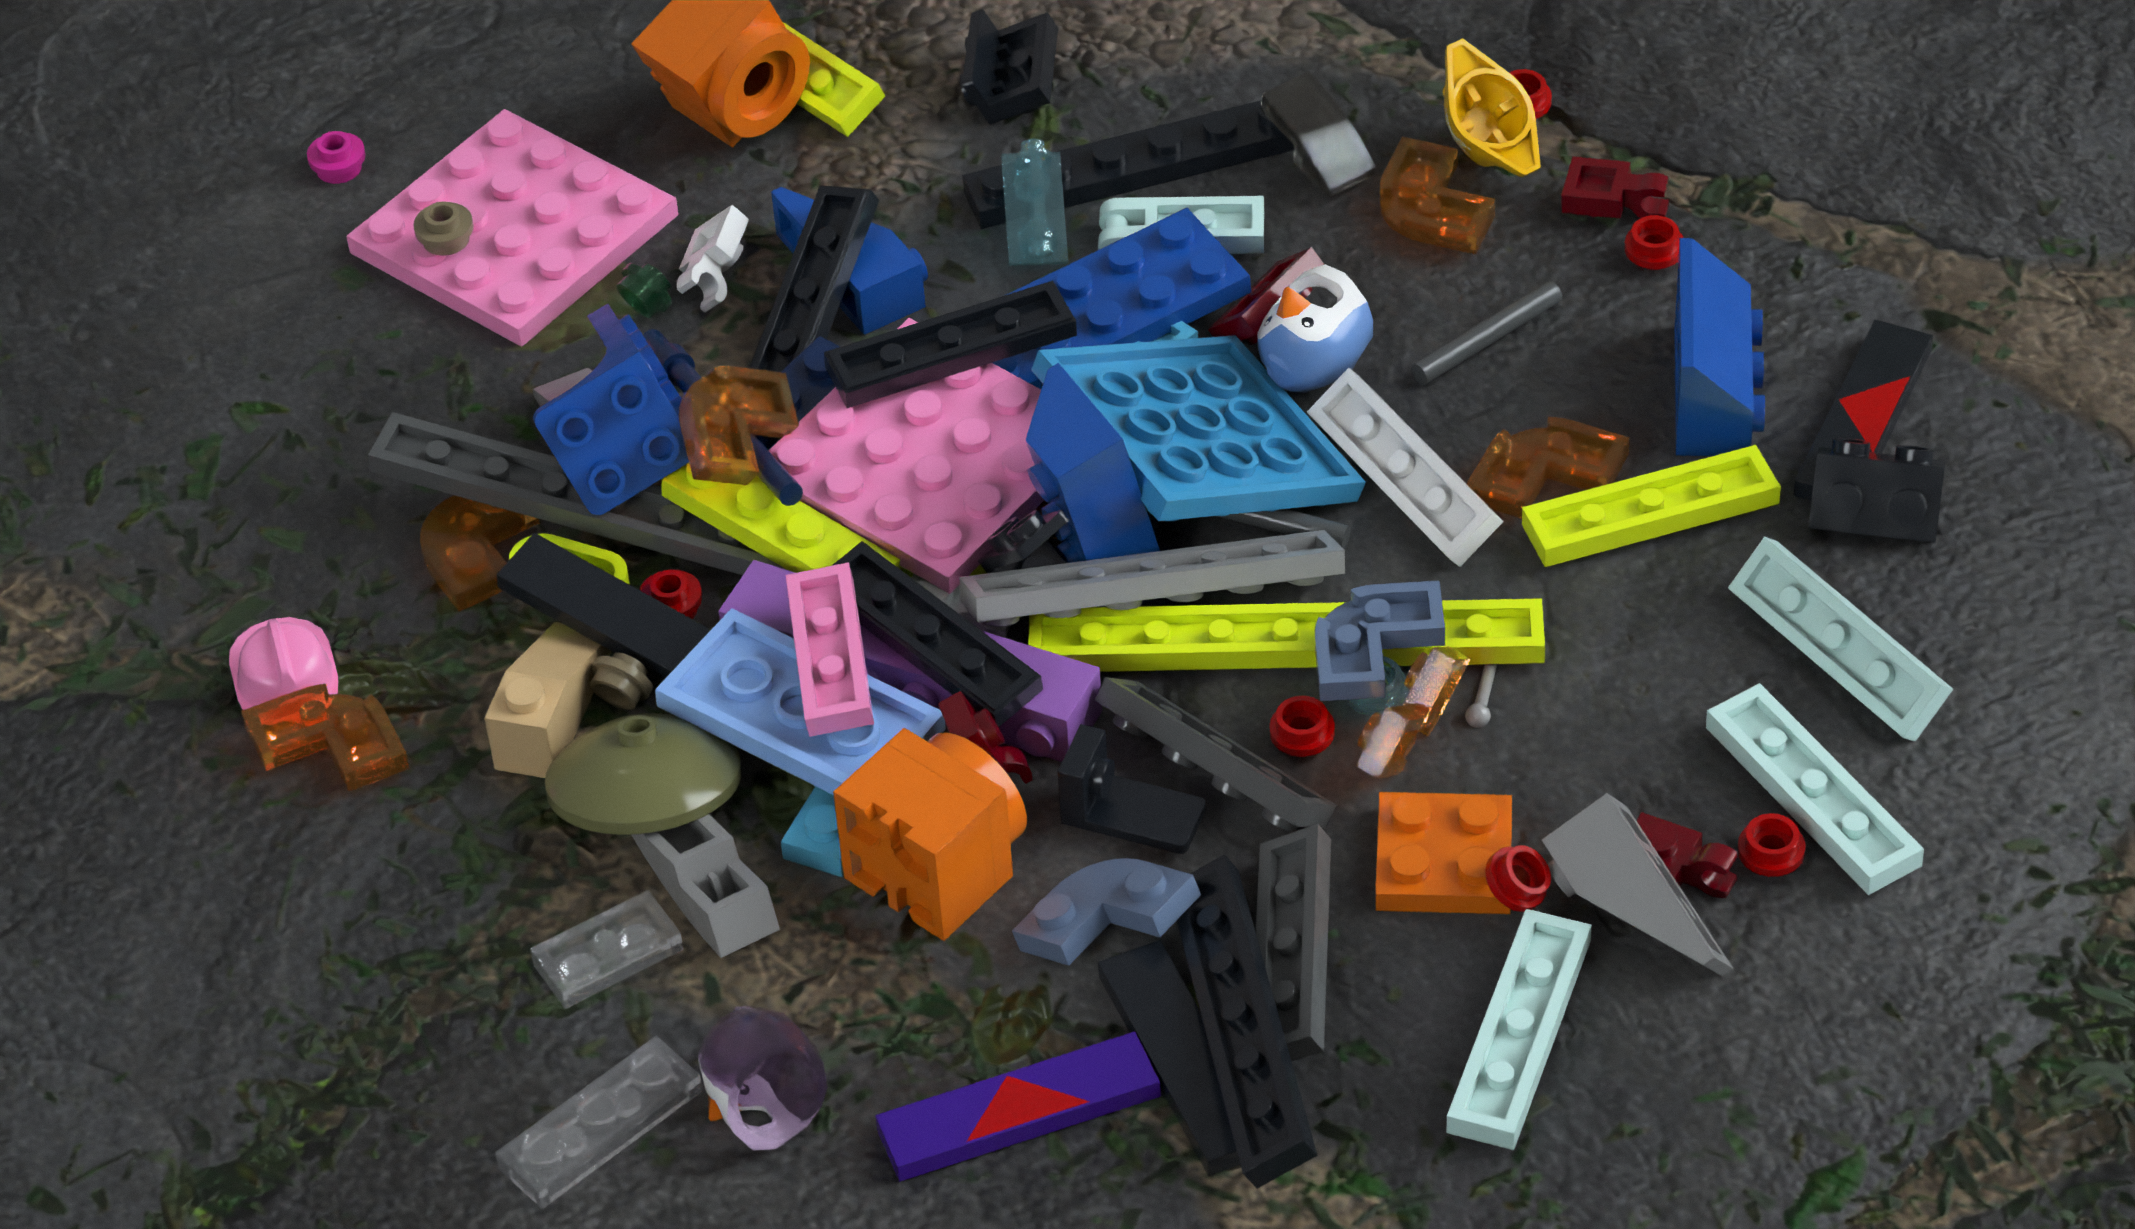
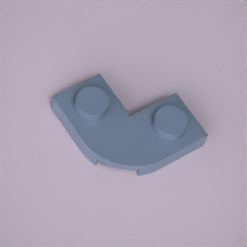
[1315,581,1445,701]
[1012,858,1201,966]

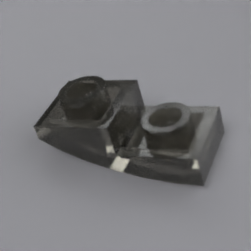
[1260,71,1376,198]

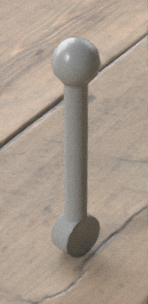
[1465,664,1497,728]

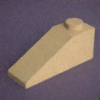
[484,622,611,778]

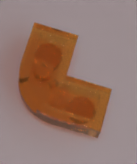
[1380,136,1495,255]
[679,366,799,485]
[1466,417,1630,519]
[420,495,540,612]
[1356,646,1471,779]
[241,683,410,791]

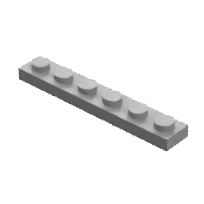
[959,530,1345,626]

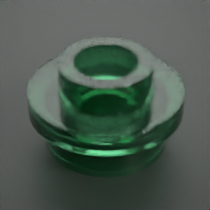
[616,263,672,318]

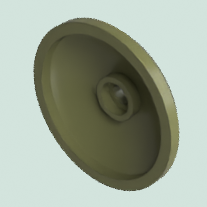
[545,713,742,835]

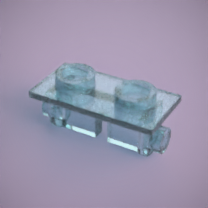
[1001,139,1068,266]

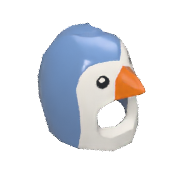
[1257,264,1373,393]

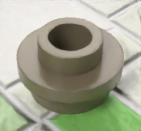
[413,201,474,256]
[590,653,653,710]

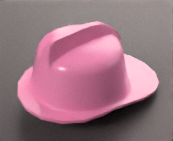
[229,617,338,730]

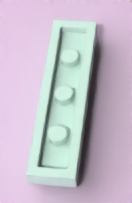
[1728,536,1953,741]
[1706,683,1924,895]
[1446,909,1591,1150]

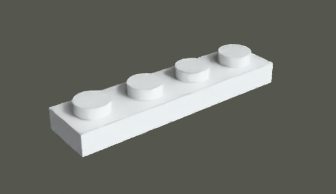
[1307,368,1504,567]

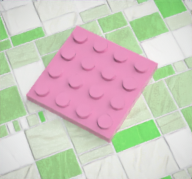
[346,109,679,347]
[753,318,1044,594]

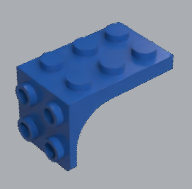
[533,304,702,515]

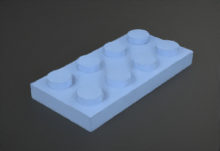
[655,608,946,795]

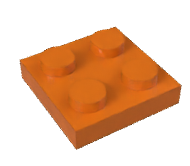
[1376,792,1512,914]

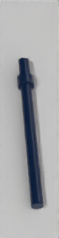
[643,329,803,506]

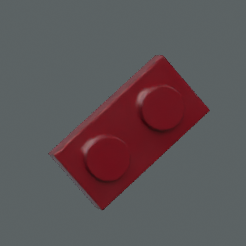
[1208,247,1325,345]

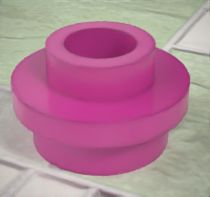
[307,131,365,184]

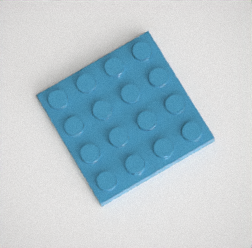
[1031,335,1366,522]

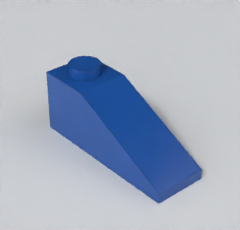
[771,187,928,335]

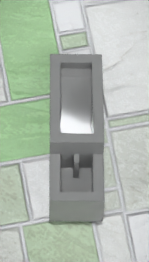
[632,814,780,958]

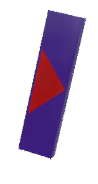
[875,1031,1161,1182]

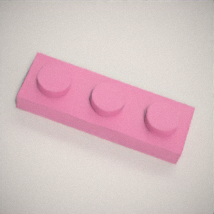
[786,562,874,737]

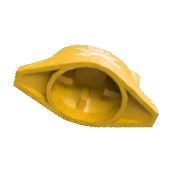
[1443,38,1541,178]

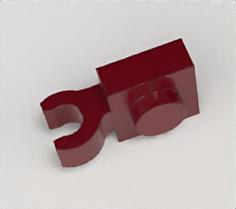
[1561,156,1669,219]
[938,691,1033,784]
[1636,812,1737,898]

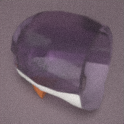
[698,1006,828,1150]

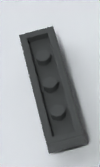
[1095,677,1337,832]
[1256,824,1331,1061]

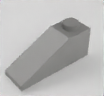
[1542,793,1733,977]

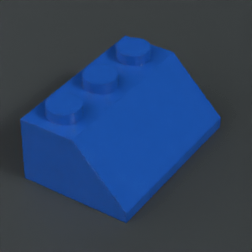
[1674,238,1765,456]
[1026,363,1160,563]

